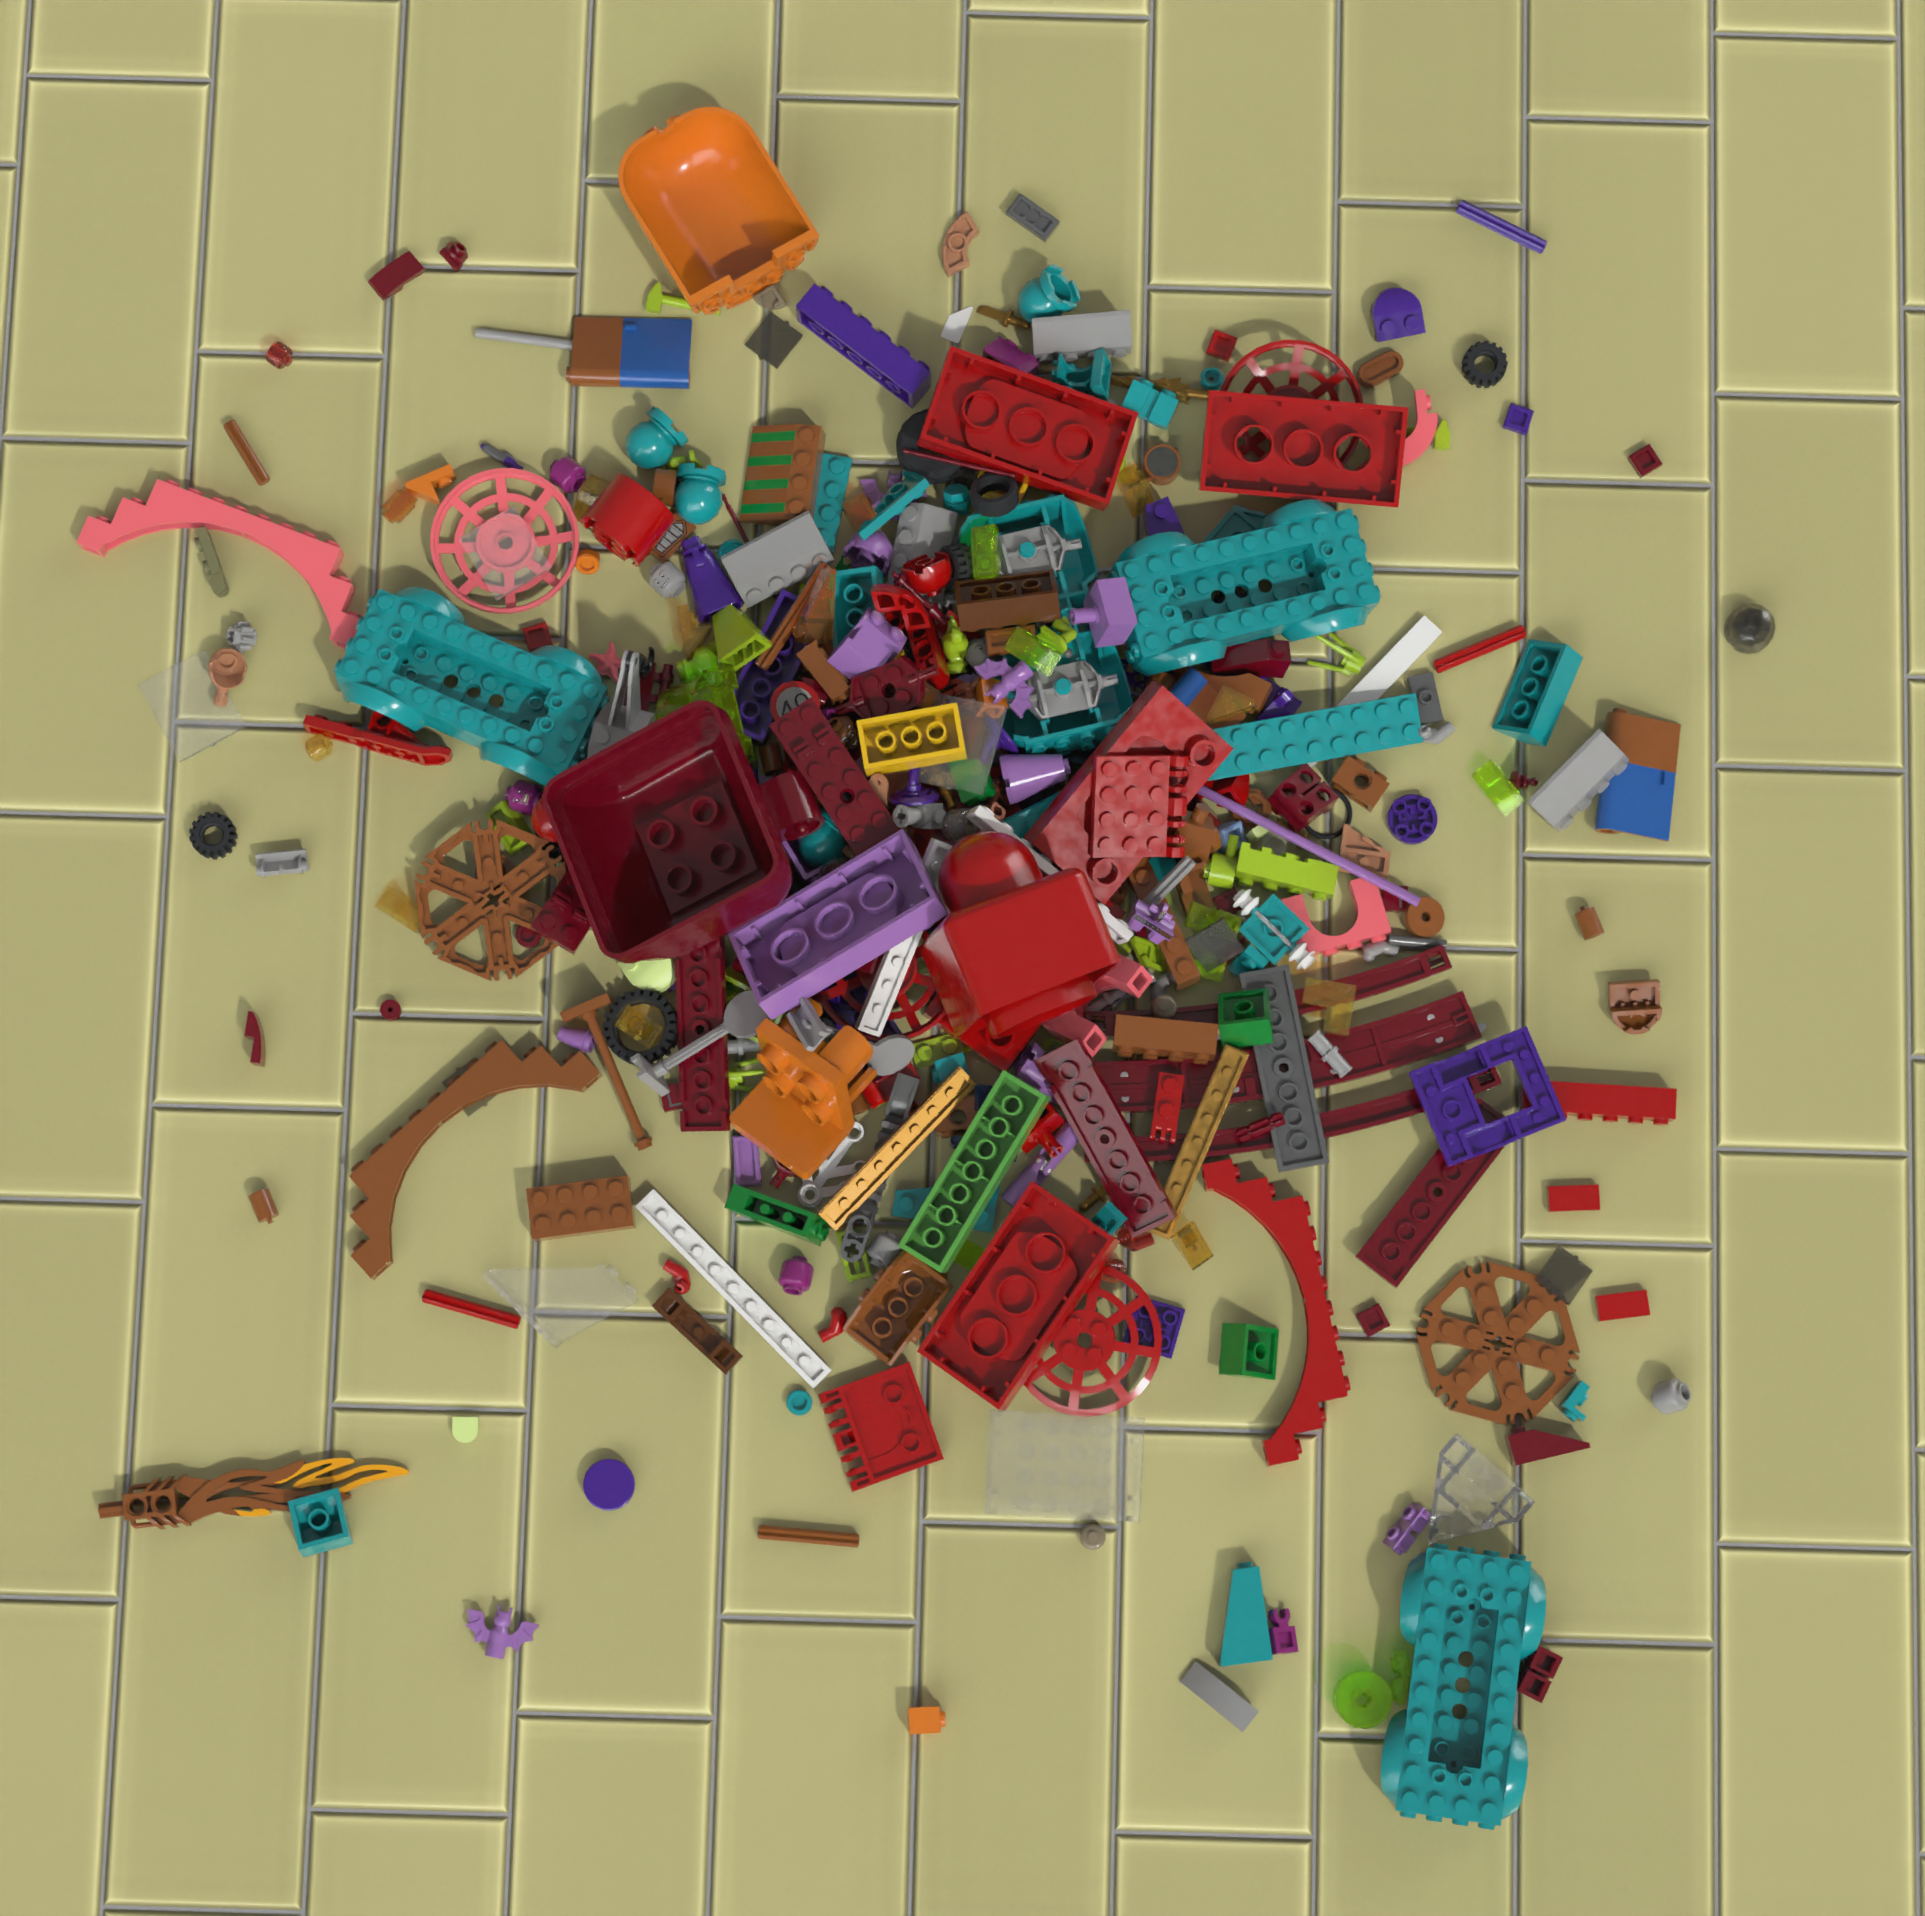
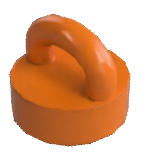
[575,549,600,575]

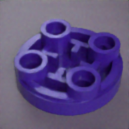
[1387,794,1437,845]
[583,1459,635,1511]

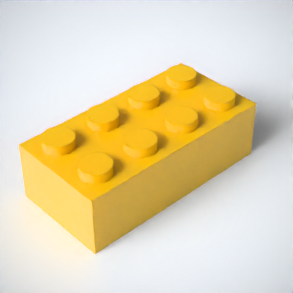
[856,702,967,777]

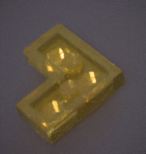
[1302,977,1357,1036]

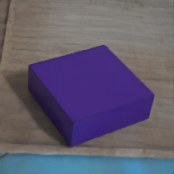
[1502,403,1534,436]

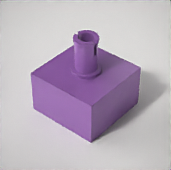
[1069,577,1137,648]

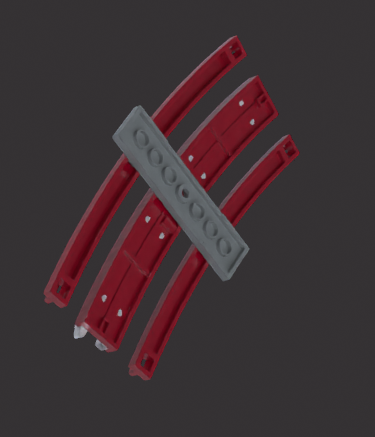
[1084,944,1502,1173]

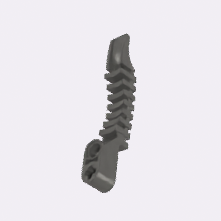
[840,1072,920,1262]

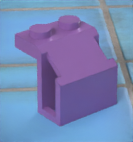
[827,607,908,680]

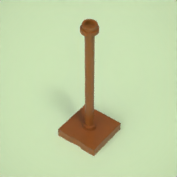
[560,993,652,1151]

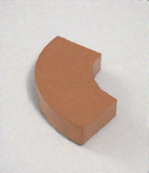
[942,211,979,277]

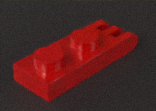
[1149,1072,1184,1144]

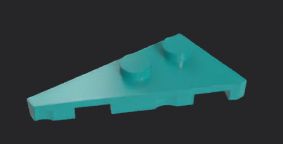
[857,470,930,541]

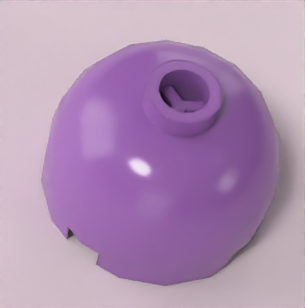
[843,531,894,577]

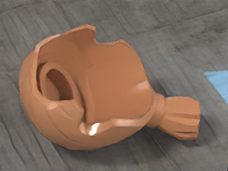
[208,647,247,707]

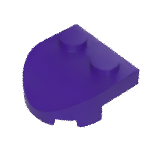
[1370,287,1426,342]

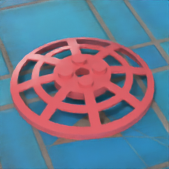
[430,468,580,614]

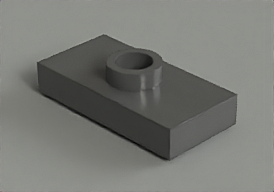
[1006,193,1060,242]
[1407,672,1444,725]

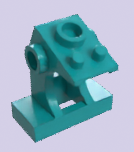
[1052,348,1112,401]

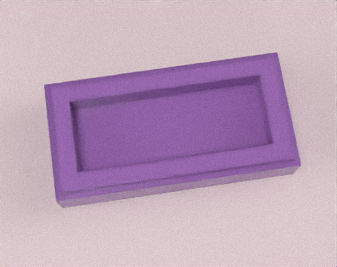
[732,1135,762,1187]

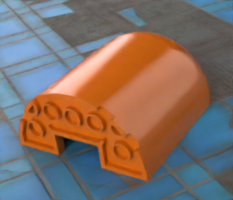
[618,107,819,315]

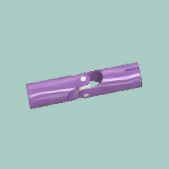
[1001,1120,1079,1208]

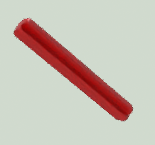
[1433,625,1526,673]
[422,1289,521,1329]

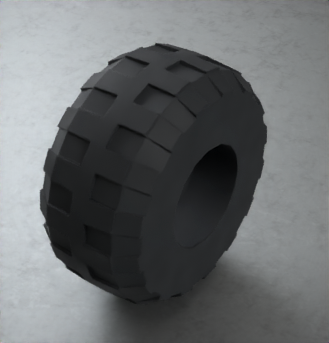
[896,409,964,485]

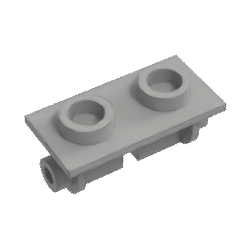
[255,848,310,878]

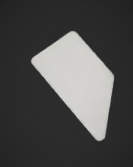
[941,306,973,343]

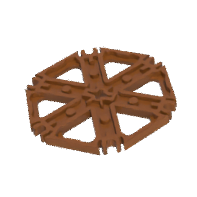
[414,819,567,981]
[1415,1262,1580,1426]

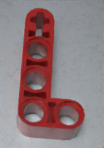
[886,615,950,690]

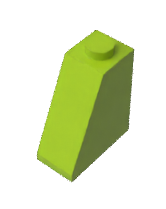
[712,604,772,671]

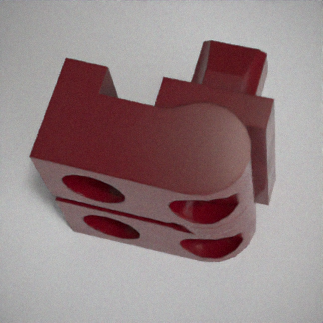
[1268,763,1339,833]
[1516,1646,1563,1703]

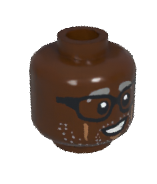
[828,715,860,752]

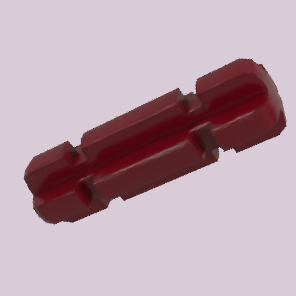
[1236,1112,1286,1142]

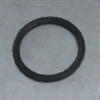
[1305,788,1352,839]

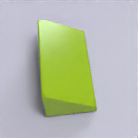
[485,800,533,856]

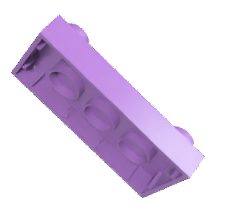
[728,829,949,1020]

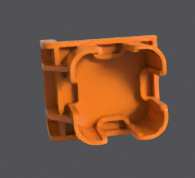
[729,998,877,1180]

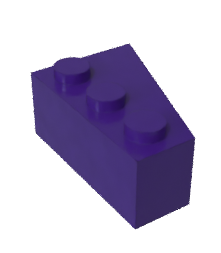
[1143,497,1185,537]

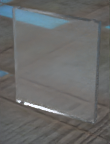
[458,506,552,601]

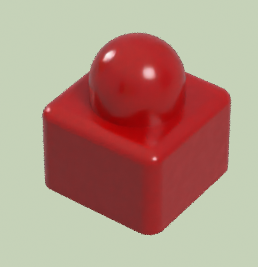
[921,831,1122,1039]

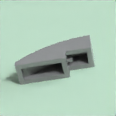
[1180,1661,1259,1732]

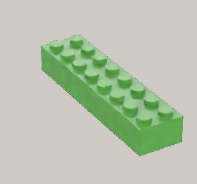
[898,1070,1051,1273]

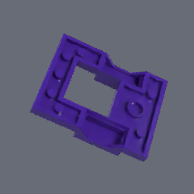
[1408,1026,1566,1168]

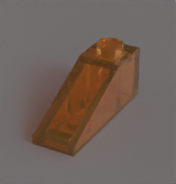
[793,568,836,645]

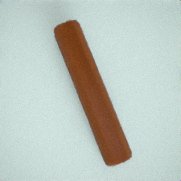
[224,420,270,486]

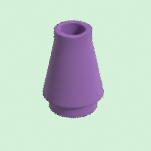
[557,1026,596,1054]

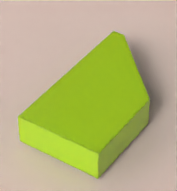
[1130,936,1166,972]

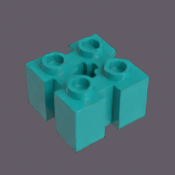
[1121,378,1179,431]

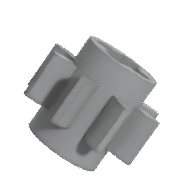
[226,621,257,653]

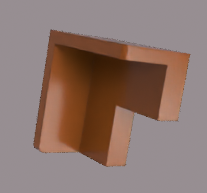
[1175,862,1217,926]

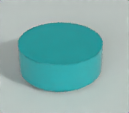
[786,1390,812,1416]

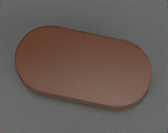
[1357,351,1404,388]

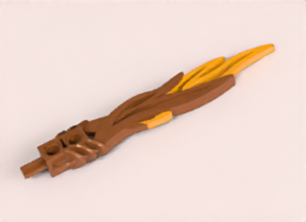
[98,1458,409,1530]

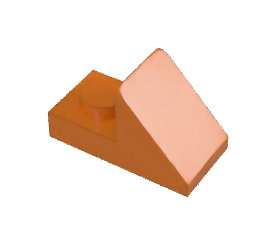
[404,464,457,506]

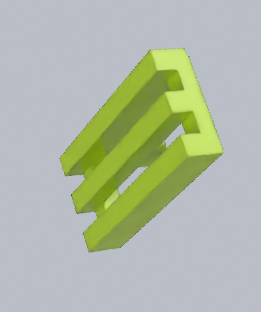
[835,1226,872,1282]

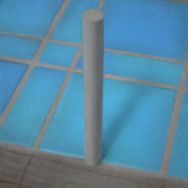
[475,328,573,350]

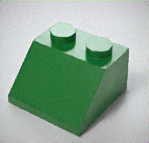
[1218,988,1273,1048]
[1219,1323,1279,1380]

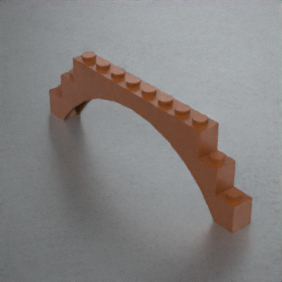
[349,1040,602,1280]

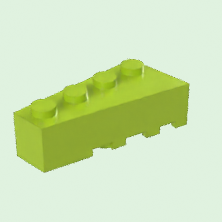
[1234,841,1339,901]

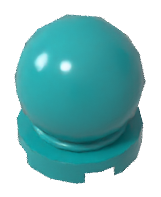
[1017,265,1080,324]
[626,406,689,470]
[674,463,726,525]
[798,805,847,868]

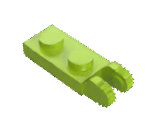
[913,1034,971,1069]

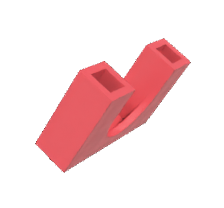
[1281,878,1391,962]
[1042,954,1153,1058]

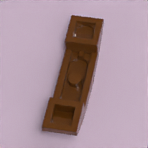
[652,1288,743,1375]

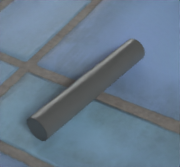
[1387,934,1447,949]

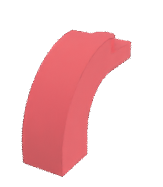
[1403,389,1438,467]

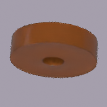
[1404,897,1445,938]

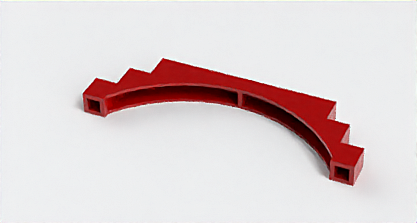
[1200,1158,1351,1467]

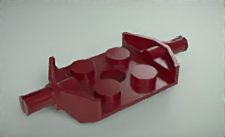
[836,656,939,719]

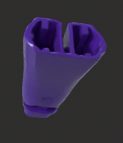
[681,536,744,624]

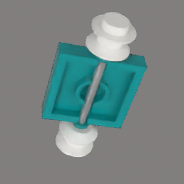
[1233,889,1315,970]

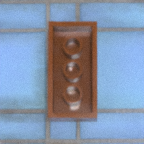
[1112,1014,1218,1065]
[526,1175,636,1242]

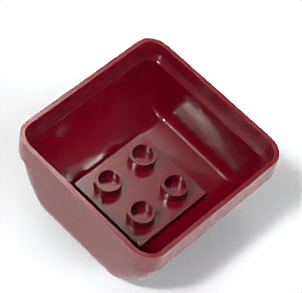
[542,700,824,964]

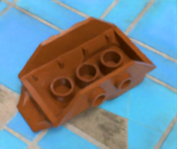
[842,1250,953,1366]

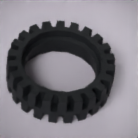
[603,989,678,1065]

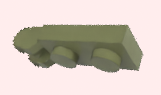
[194,526,229,598]

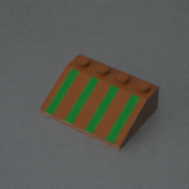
[739,424,826,526]

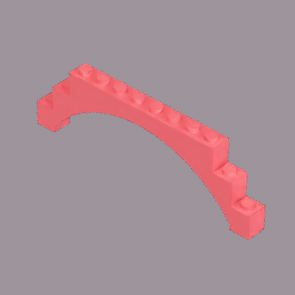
[76,479,361,649]

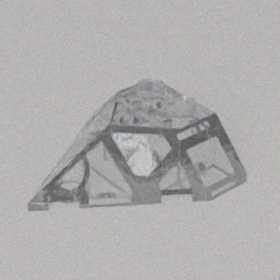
[1427,1433,1535,1545]

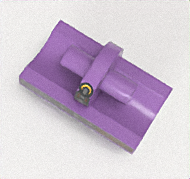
[1128,899,1176,944]

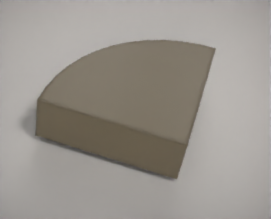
[753,284,787,310]

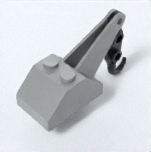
[587,647,657,758]

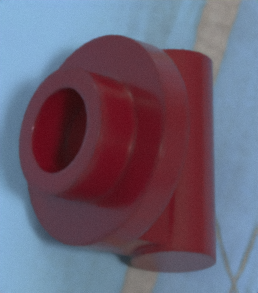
[439,242,468,271]

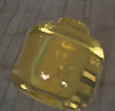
[305,734,333,762]

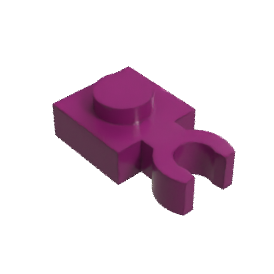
[1268,1608,1299,1655]

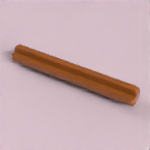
[758,1525,860,1548]

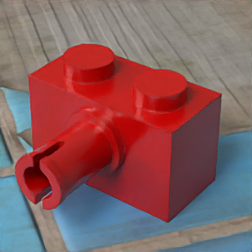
[1021,1102,1065,1158]

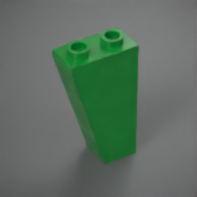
[724,1184,829,1246]

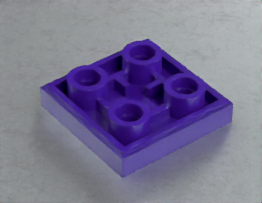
[1123,1295,1185,1359]

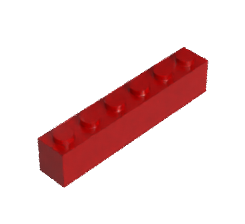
[1520,1081,1677,1126]

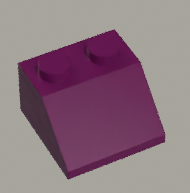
[982,336,1039,376]

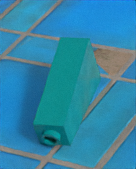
[1219,1562,1273,1667]

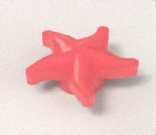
[588,642,622,684]

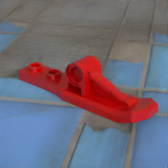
[303,711,453,766]

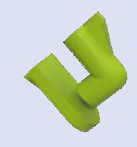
[664,449,702,470]
[1037,616,1077,654]

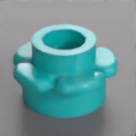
[1200,367,1224,391]

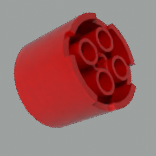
[580,473,676,567]

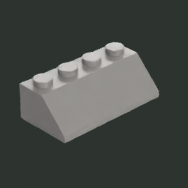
[1031,310,1132,364]
[887,503,959,609]
[720,511,835,608]
[1528,729,1629,832]

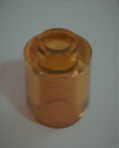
[381,487,418,524]

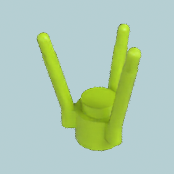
[1307,632,1366,677]
[728,1057,765,1092]

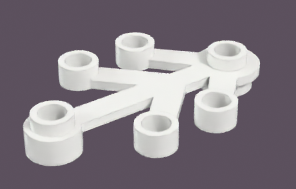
[798,1122,865,1208]

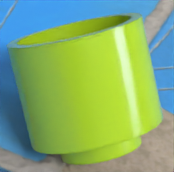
[1203,834,1239,889]

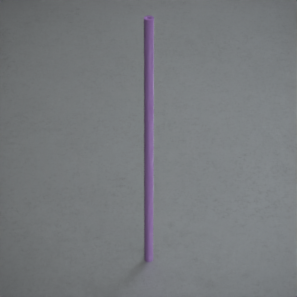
[1197,785,1421,907]

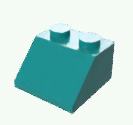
[288,1488,354,1558]

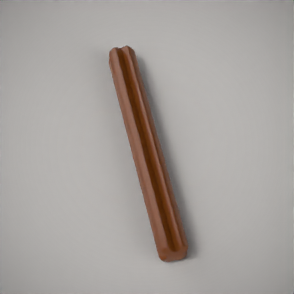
[755,562,832,671]

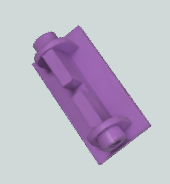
[1383,1502,1431,1556]

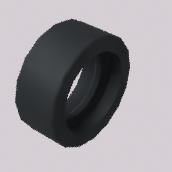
[970,472,1019,517]

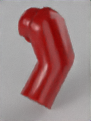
[662,1259,691,1294]
[818,1307,847,1343]

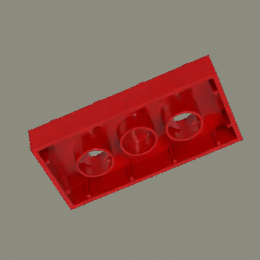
[1198,390,1409,508]

